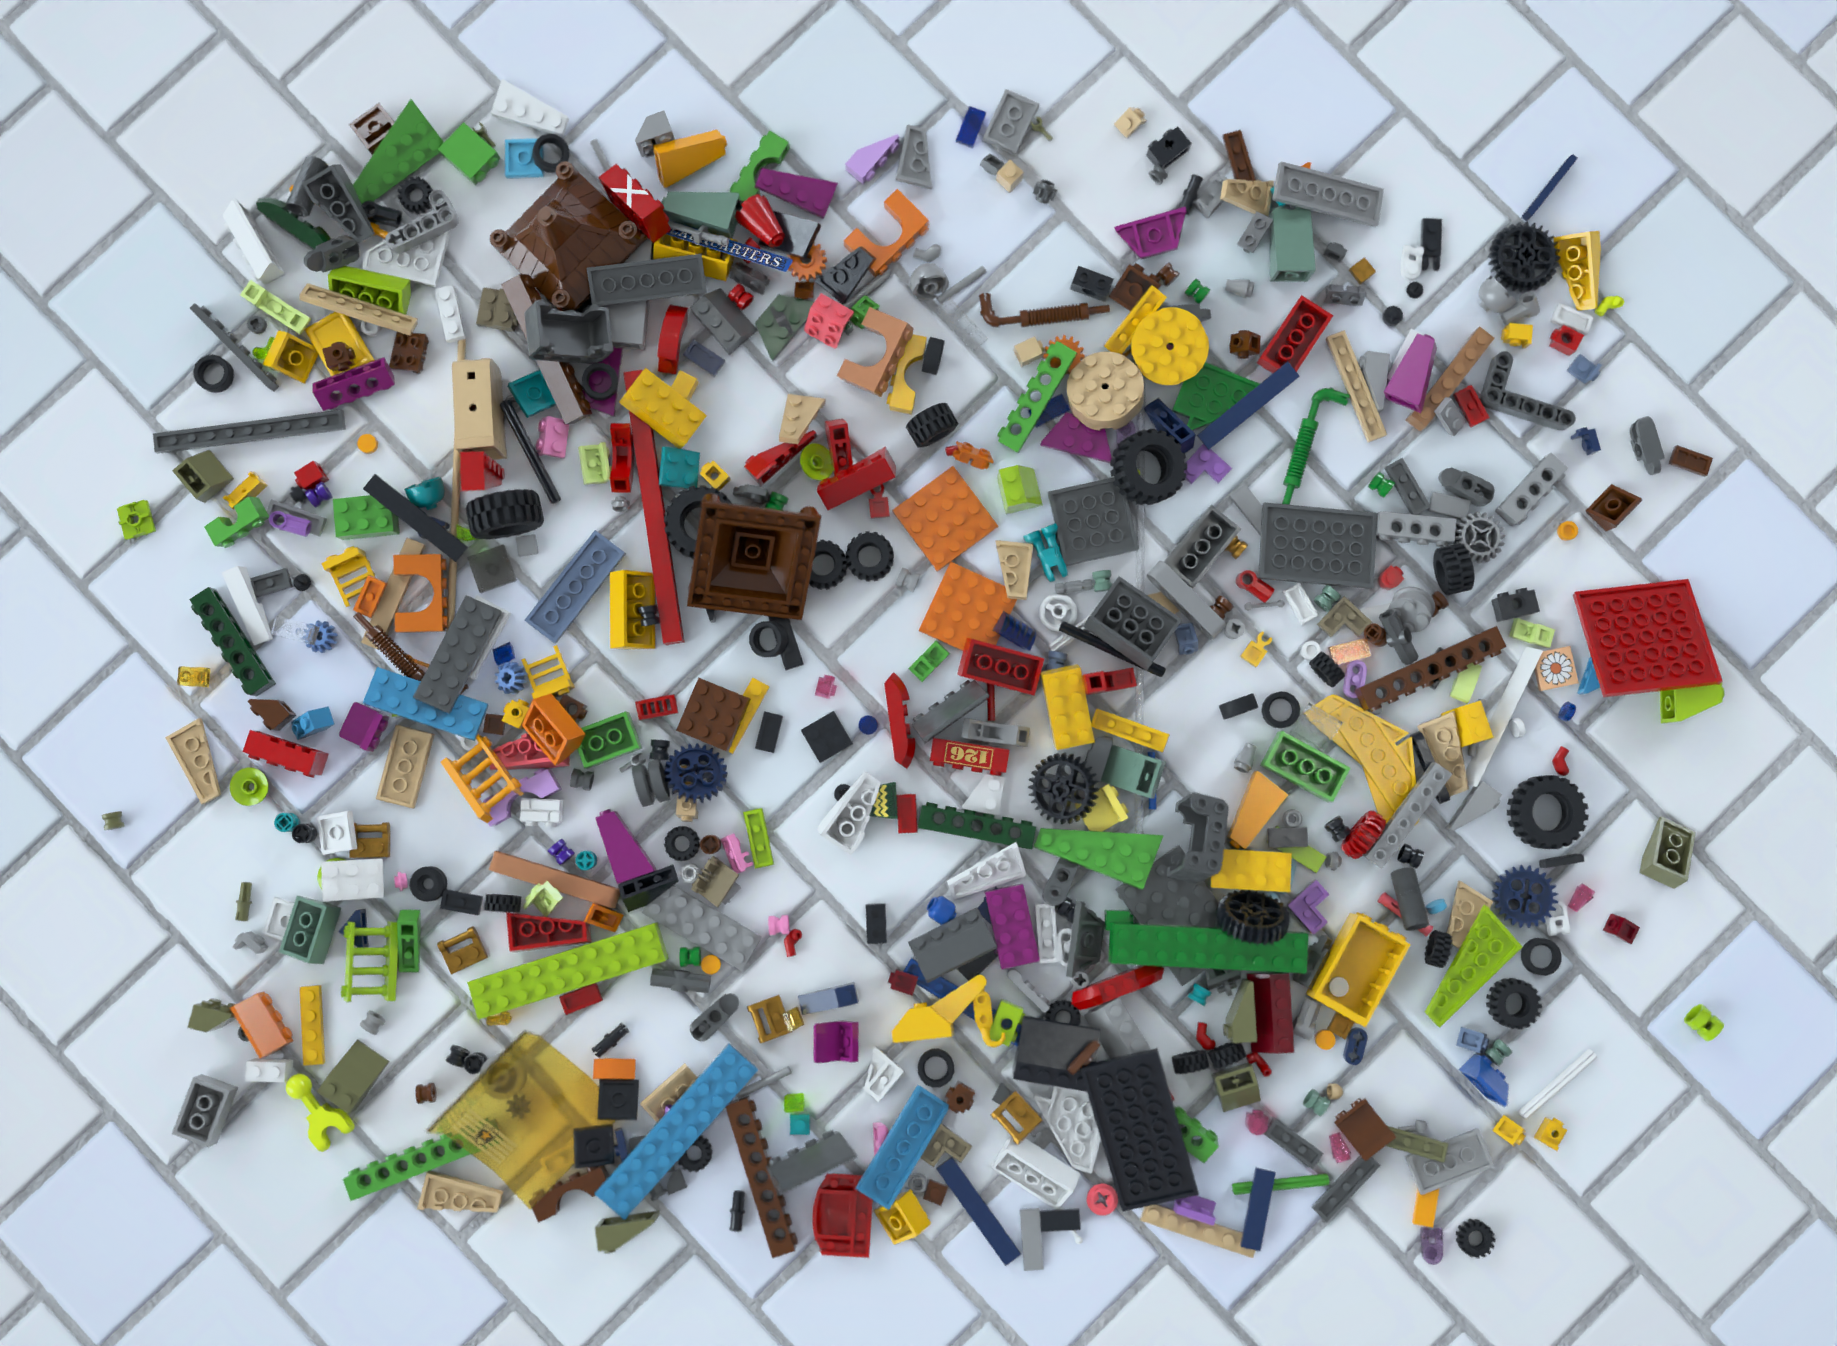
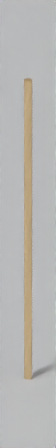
[446,339,466,632]

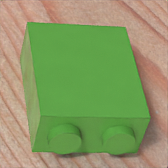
[438,122,501,185]

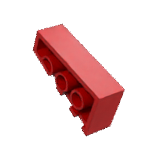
[817,446,896,510]
[460,451,505,491]
[242,730,329,778]
[506,912,592,953]

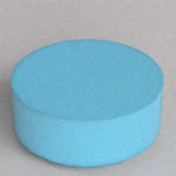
[1426,899,1447,914]

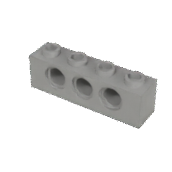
[1495,453,1568,526]
[1376,511,1456,547]

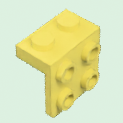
[1075,784,1129,832]

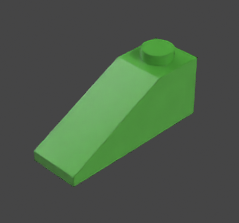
[397,910,421,972]

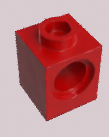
[1549,325,1584,356]
[294,460,329,490]

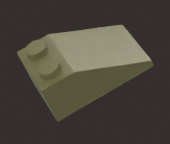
[1639,816,1696,889]
[1223,979,1257,1043]
[317,1040,390,1114]
[595,1210,660,1254]

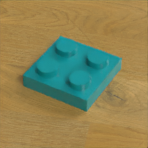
[507,369,556,418]
[659,446,700,490]

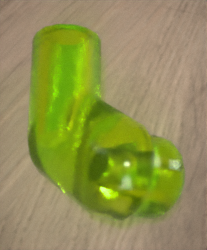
[252,336,275,360]

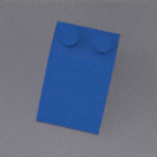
[1459,1053,1509,1107]

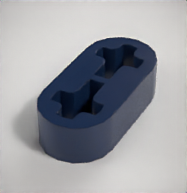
[1343,1027,1368,1065]

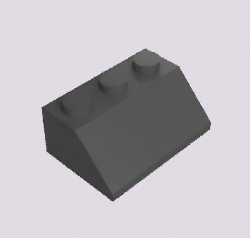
[690,288,758,355]

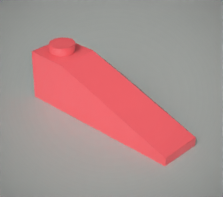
[490,733,570,770]

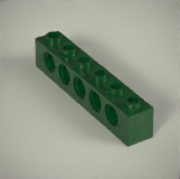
[189,587,276,697]
[918,802,1036,850]

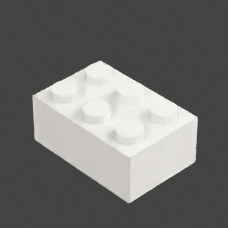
[321,858,384,901]

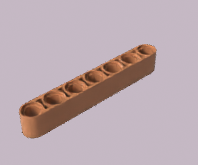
[488,851,620,908]

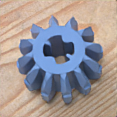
[303,620,338,653]
[494,662,528,694]

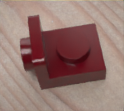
[1603,914,1640,945]
[888,969,918,995]

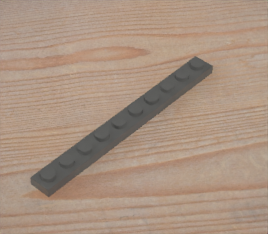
[153,409,346,454]

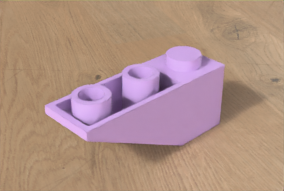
[845,135,900,184]

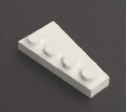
[491,79,569,137]
[947,842,1027,900]

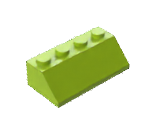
[328,266,411,315]

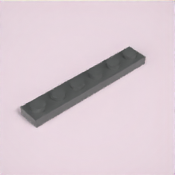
[190,303,280,391]

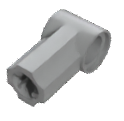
[1499,292,1540,326]
[1293,998,1322,1040]

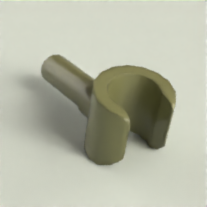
[1031,116,1053,141]
[473,122,496,148]

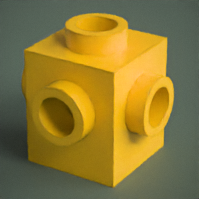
[502,699,529,730]

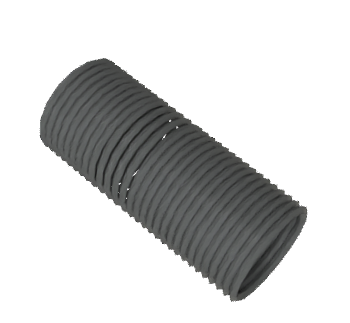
[286,156,329,217]
[1390,867,1430,931]

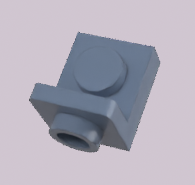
[1566,354,1602,384]
[1174,622,1198,655]
[1456,1027,1489,1053]

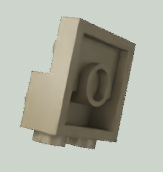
[476,287,519,332]

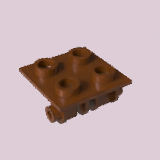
[389,332,429,374]

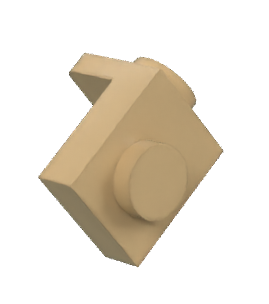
[1114,107,1147,138]
[676,796,698,822]

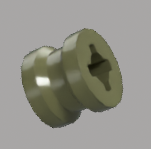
[101,811,125,831]

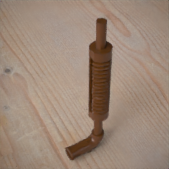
[979,293,1110,328]
[353,612,469,695]

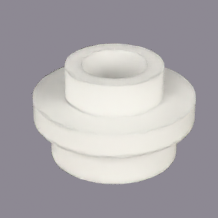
[680,863,699,883]

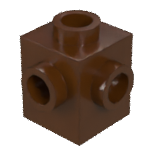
[1229,330,1261,359]
[322,342,356,371]
[945,1080,975,1114]

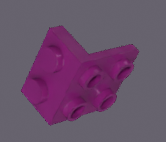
[339,702,389,752]
[814,1020,859,1063]

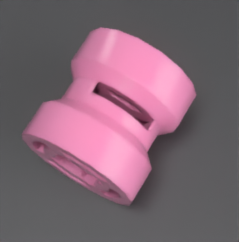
[768,915,790,935]

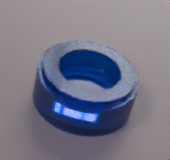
[1558,702,1576,722]
[859,715,878,735]

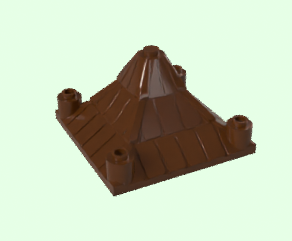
[489,161,647,311]
[687,493,821,620]

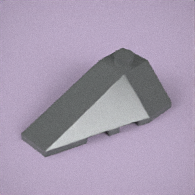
[301,164,375,243]

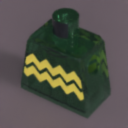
[870,782,898,819]

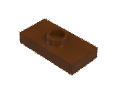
[1668,445,1713,477]
[1066,1040,1101,1074]

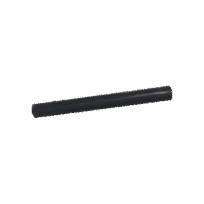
[500,400,561,504]
[1059,621,1166,677]

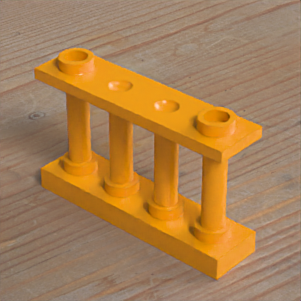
[440,734,524,823]

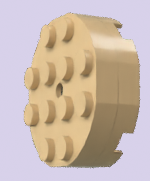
[1067,352,1144,431]

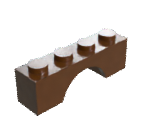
[529,1165,609,1223]

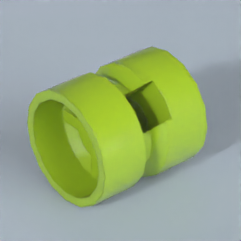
[1684,1004,1724,1041]

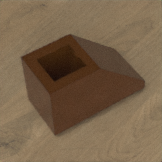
[247,699,296,731]

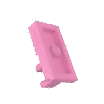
[720,833,753,873]
[873,1122,889,1156]

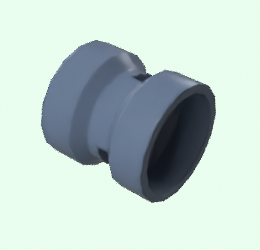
[1046,651,1068,670]

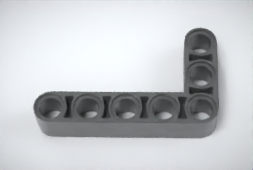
[1480,351,1576,431]

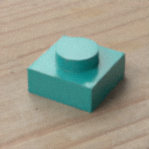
[790,1114,810,1135]

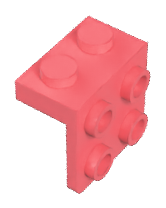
[804,293,854,348]

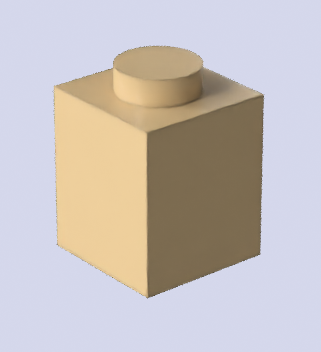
[996,160,1024,193]
[1013,336,1044,367]

